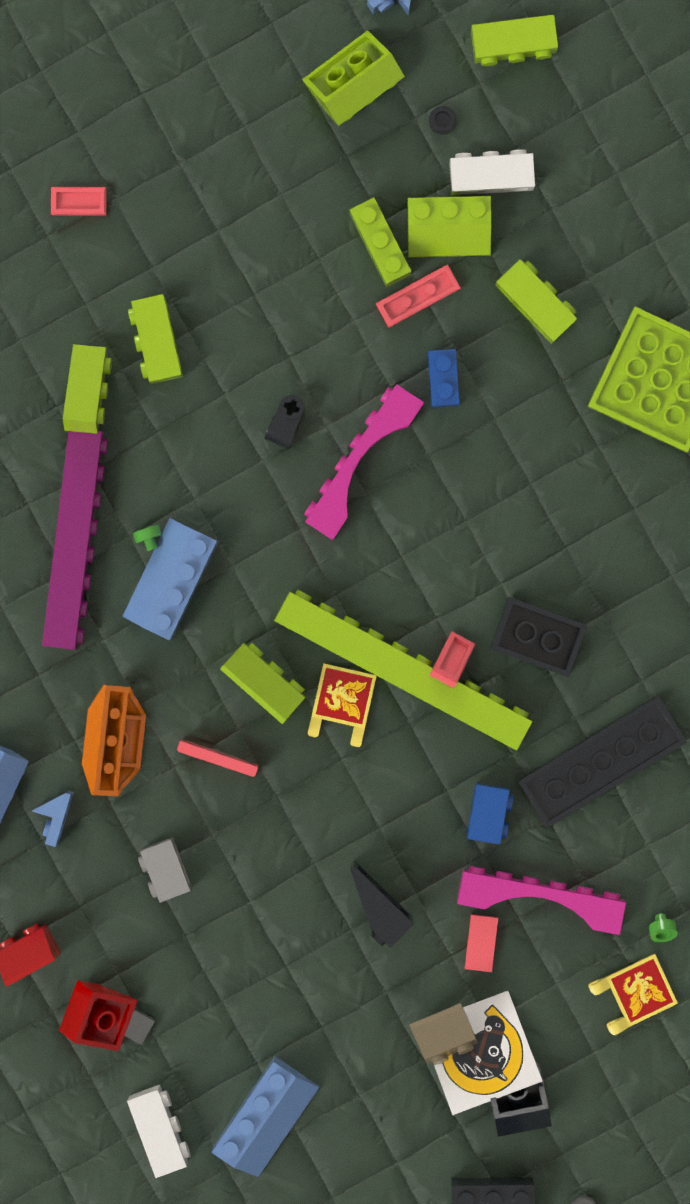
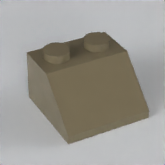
[409,1003,478,1065]

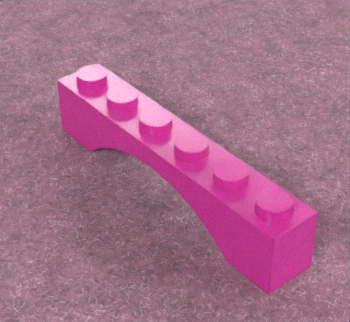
[304,384,424,540]
[457,866,626,935]

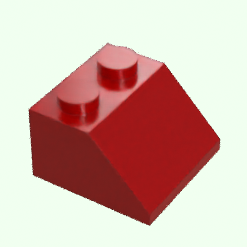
[0,923,61,987]
[59,980,138,1051]

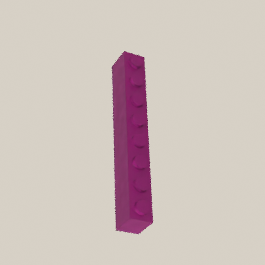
[42,431,108,650]

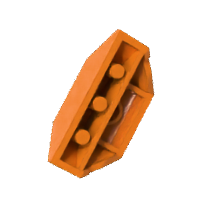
[82,685,146,796]

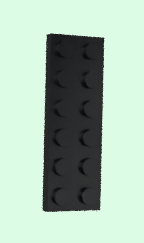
[518,695,687,828]

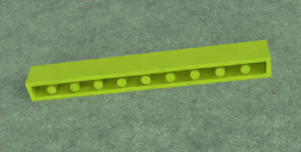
[274,589,532,750]

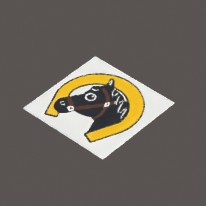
[434,991,542,1115]

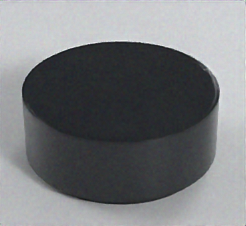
[429,106,456,135]

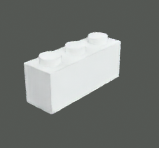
[450,150,535,196]
[127,1084,191,1178]

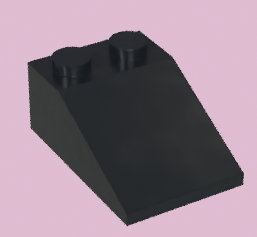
[350,860,414,948]

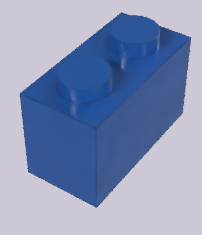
[427,349,460,408]
[467,783,513,844]

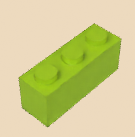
[471,15,558,66]
[350,198,411,288]
[495,259,577,344]
[128,294,183,384]
[63,344,112,434]

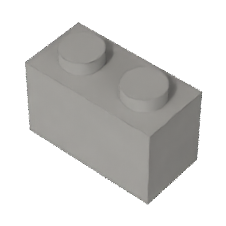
[138,837,192,902]

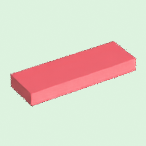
[376,264,461,328]
[177,739,259,777]

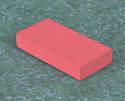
[51,187,107,216]
[430,632,476,688]
[464,914,498,972]

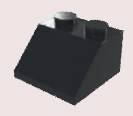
[490,1063,552,1137]

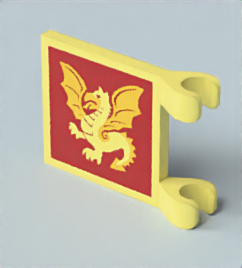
[308,663,376,747]
[588,954,678,1035]

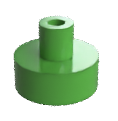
[133,525,162,551]
[649,914,678,942]

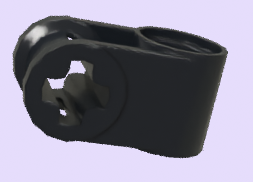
[264,395,304,449]

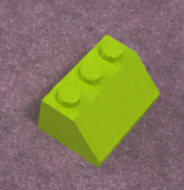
[302,30,405,126]
[407,196,491,258]
[220,643,305,724]

